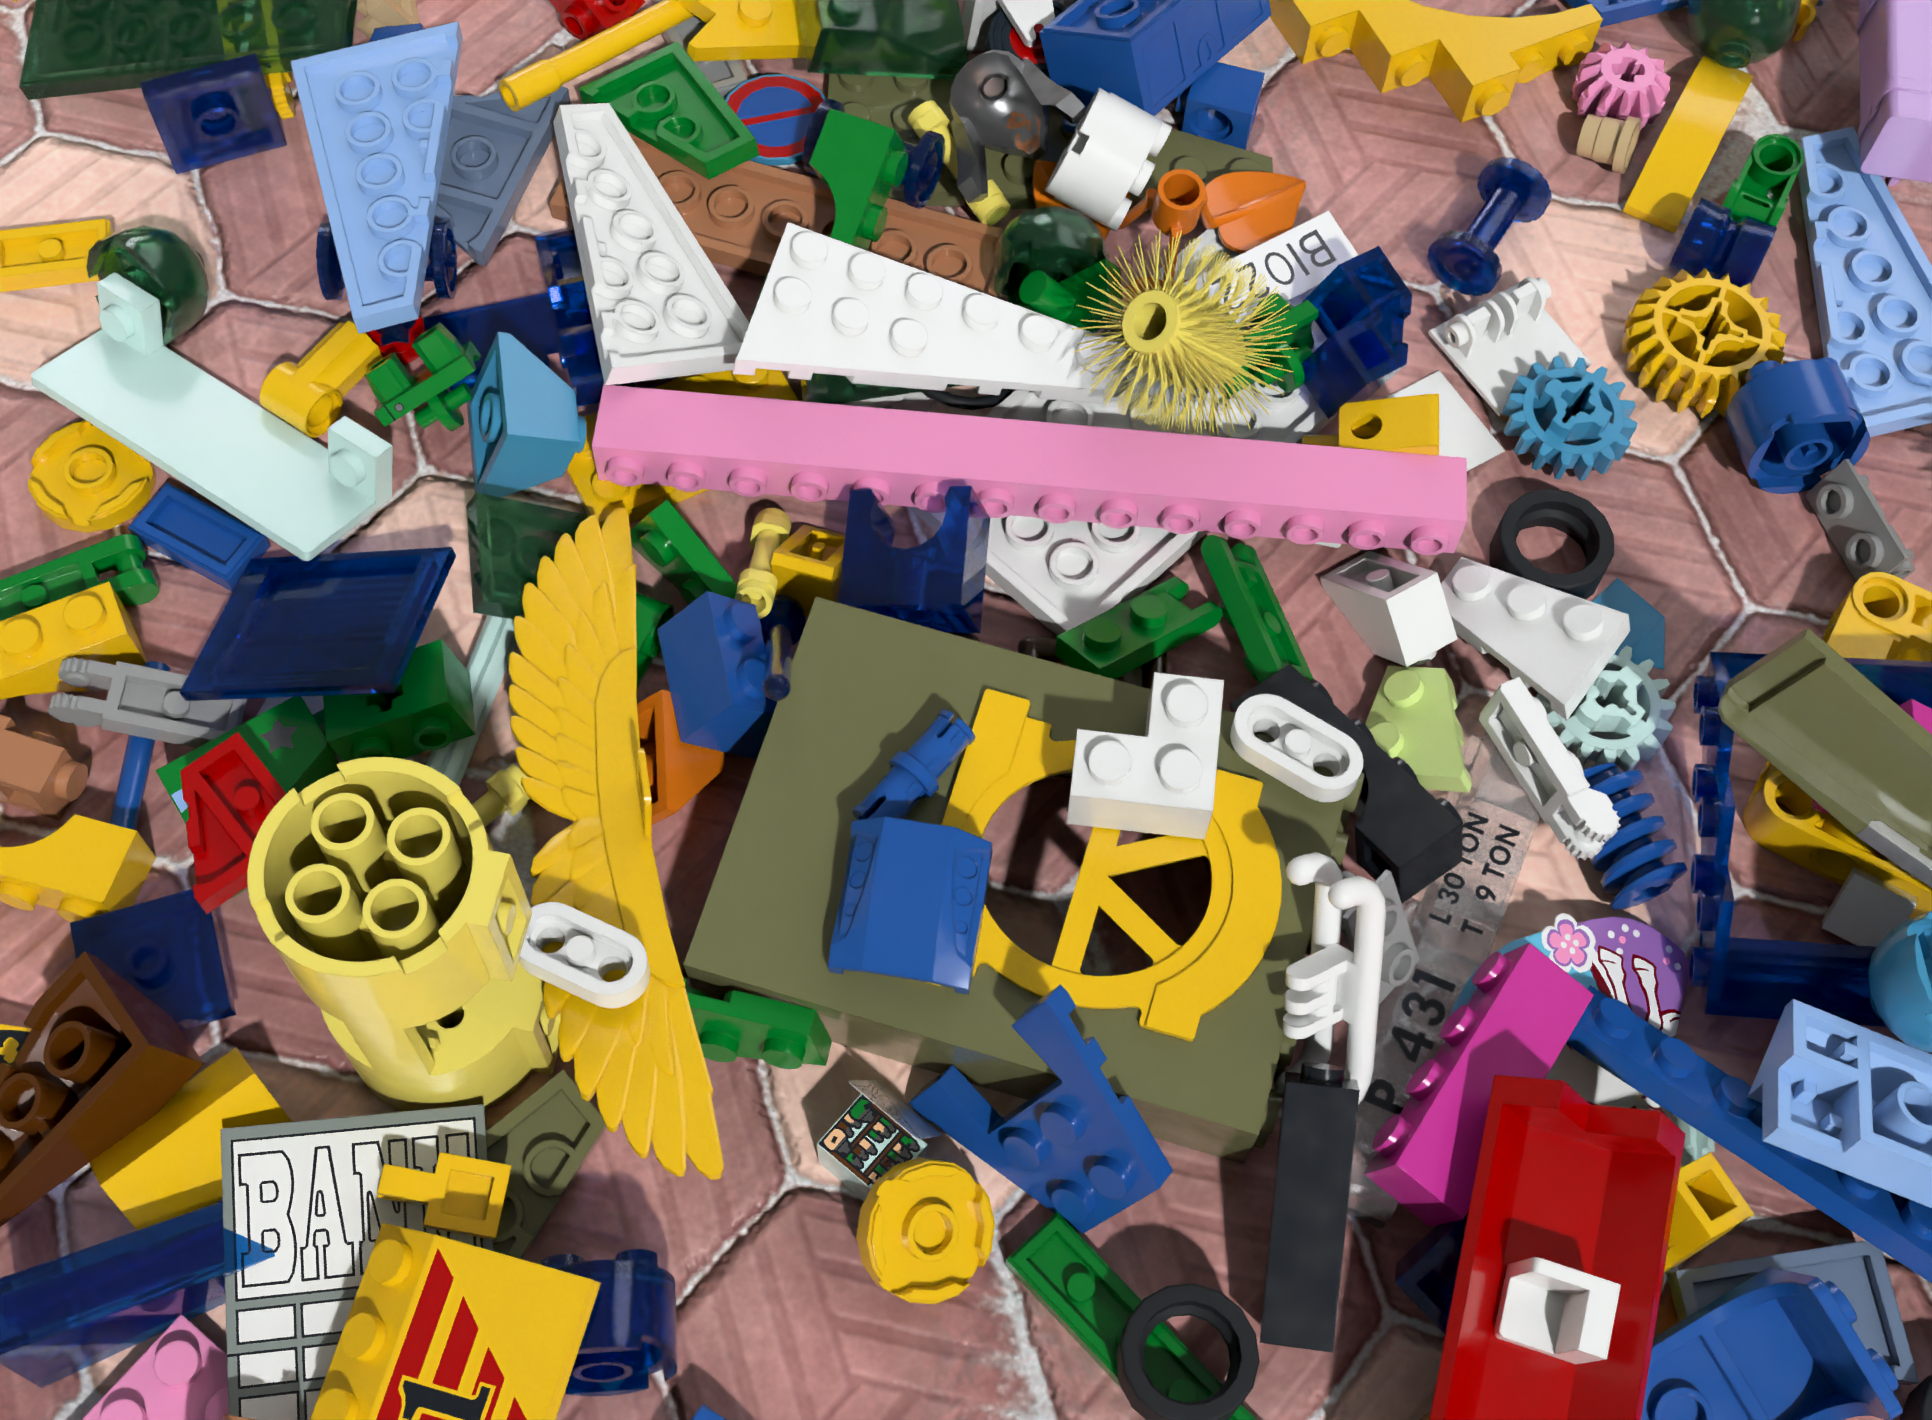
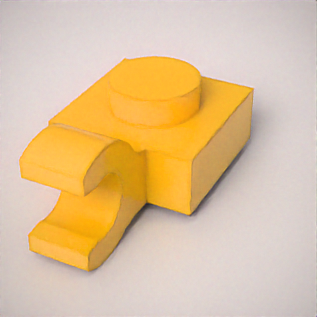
[377,1152,512,1240]

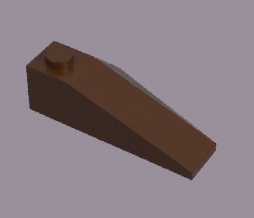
[0,951,204,1227]

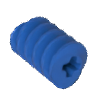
[1583,763,1688,910]

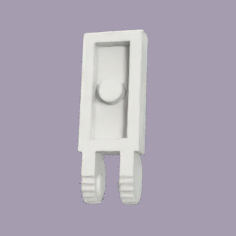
[1478,677,1621,861]

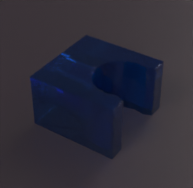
[838,486,990,633]

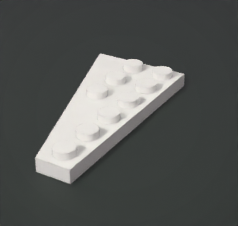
[553,103,750,386]
[732,222,1126,404]

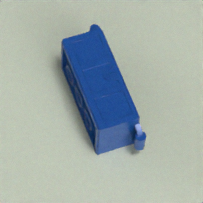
[1039,0,1271,134]

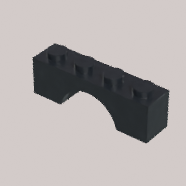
[1229,664,1464,903]

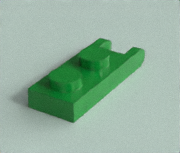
[1201,535,1314,683]
[1055,577,1223,679]

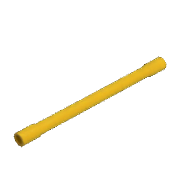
[498,0,695,112]

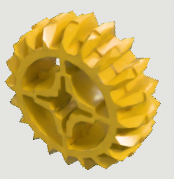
[1621,268,1787,419]

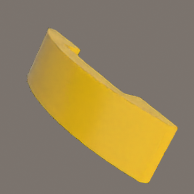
[1622,56,1754,234]

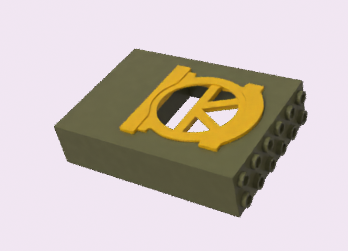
[683,596,1364,1164]

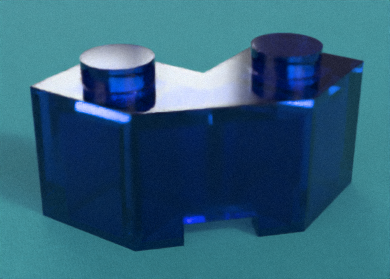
[1302,246,1412,419]

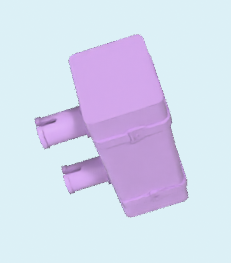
[1857,0,1932,186]

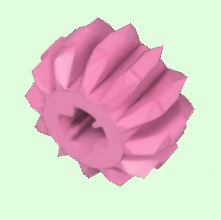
[1571,40,1671,130]

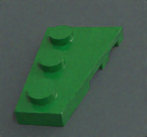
[578,41,759,180]
[683,978,832,1069]

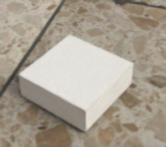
[1822,866,1917,953]

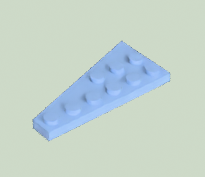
[290,21,463,334]
[1798,127,1932,437]

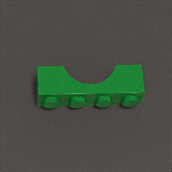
[749,108,908,323]

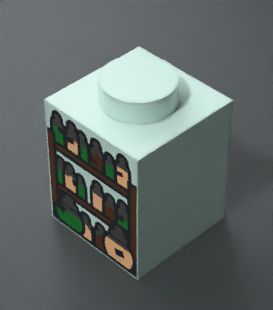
[817,1094,927,1201]

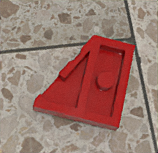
[180,732,287,914]

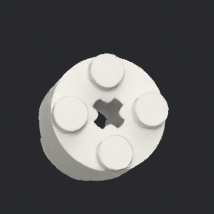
[1045,88,1172,232]

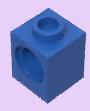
[1175,62,1265,150]

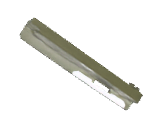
[1718,627,1932,888]

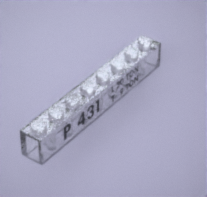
[1347,731,1566,1229]

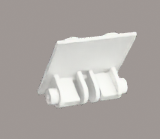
[1428,277,1592,417]

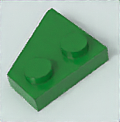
[630,499,737,605]

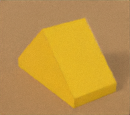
[771,524,862,616]

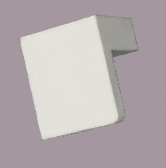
[1494,1257,1621,1364]

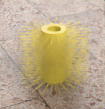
[1072,230,1298,438]

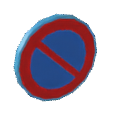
[725,74,830,166]

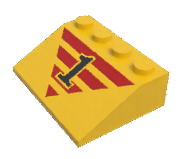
[310,1223,601,1420]

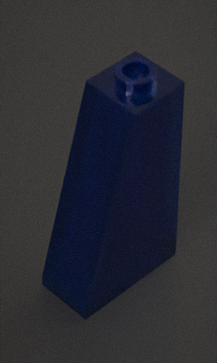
[0,1201,275,1388]

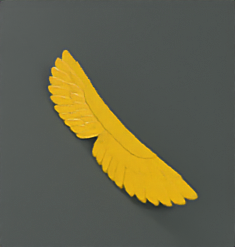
[509,507,724,1180]

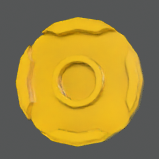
[28,420,156,533]
[856,1157,995,1304]

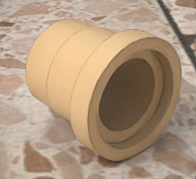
[1576,114,1641,174]

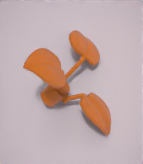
[1032,160,1306,366]

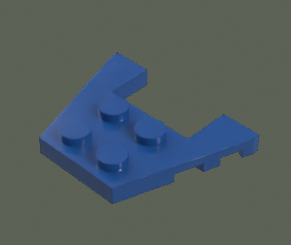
[909,984,1173,1234]

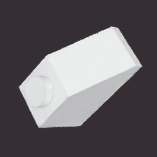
[1320,551,1458,667]

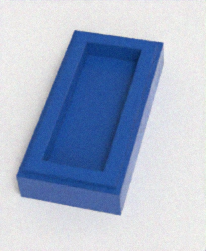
[128,482,270,592]

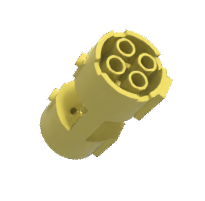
[247,757,561,1112]

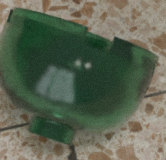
[1687,0,1802,69]
[993,206,1109,305]
[86,225,210,346]

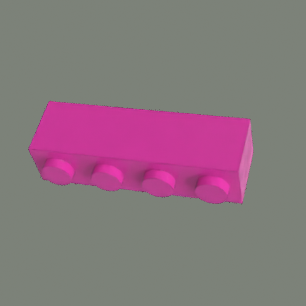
[1364,943,1594,1227]

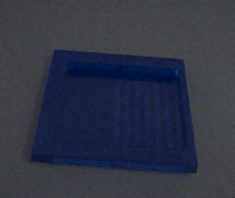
[180,547,456,701]

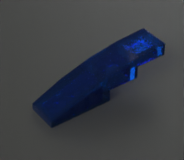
[534,229,635,407]

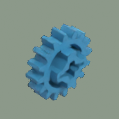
[1502,356,1637,481]

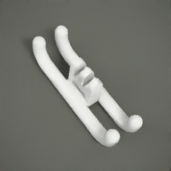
[1274,852,1386,1105]

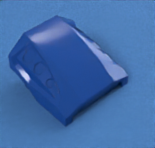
[828,816,993,995]

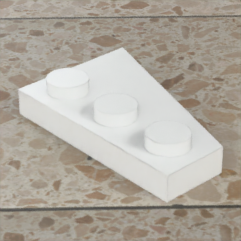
[1441,557,1630,721]

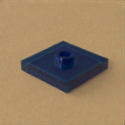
[140,53,287,174]
[70,889,236,1031]

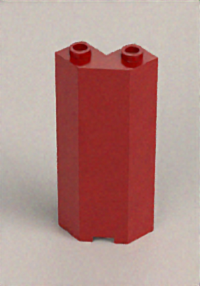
[1429,1074,1685,1420]

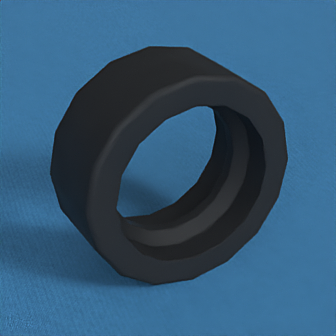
[1490,489,1614,599]
[1116,1283,1260,1420]

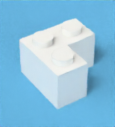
[1066,672,1224,840]

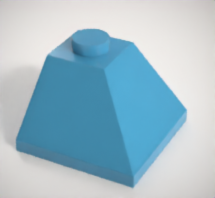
[467,332,587,503]

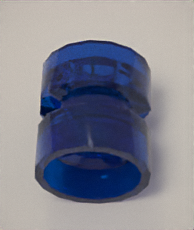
[1669,197,1777,287]

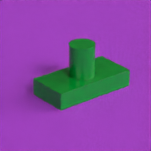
[1017,258,1124,333]

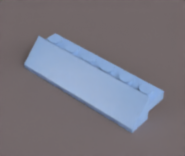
[1748,999,1932,1208]

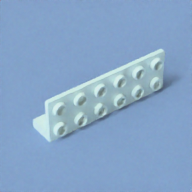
[31,272,393,561]

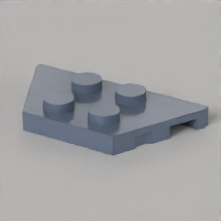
[434,86,571,266]

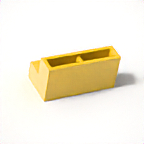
[89,1047,292,1250]

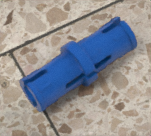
[852,709,975,820]

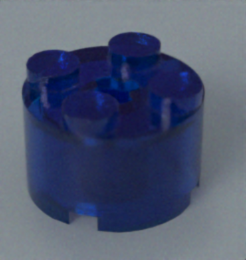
[541,1249,678,1396]

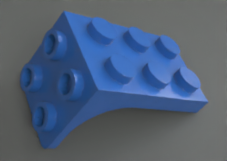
[1641,1267,1903,1420]

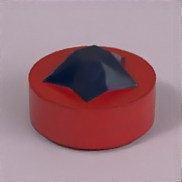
[366,315,426,365]

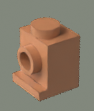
[0,715,88,820]

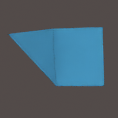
[1592,578,1665,670]

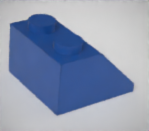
[657,591,778,759]

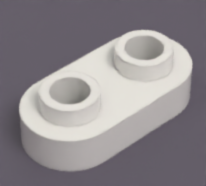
[1230,694,1363,802]
[518,902,650,1008]

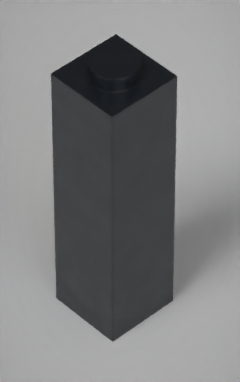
[1260,1062,1360,1353]

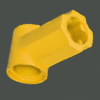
[259,320,382,438]

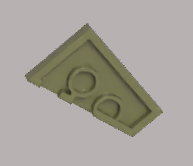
[486,1069,606,1259]

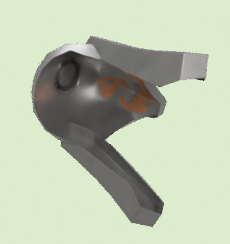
[949,50,1085,203]

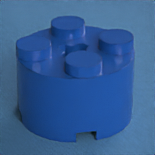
[1726,357,1870,494]

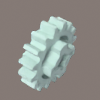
[1534,645,1676,772]

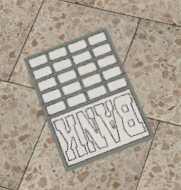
[220,1104,493,1420]

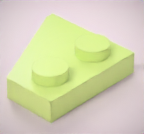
[1365,666,1472,793]

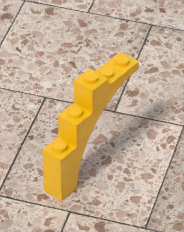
[1269,0,1603,123]

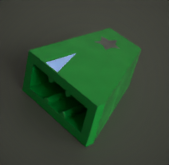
[156,694,339,898]

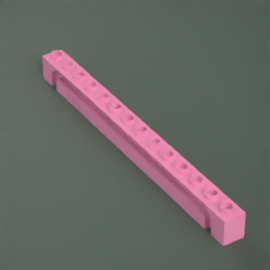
[592,384,1467,555]

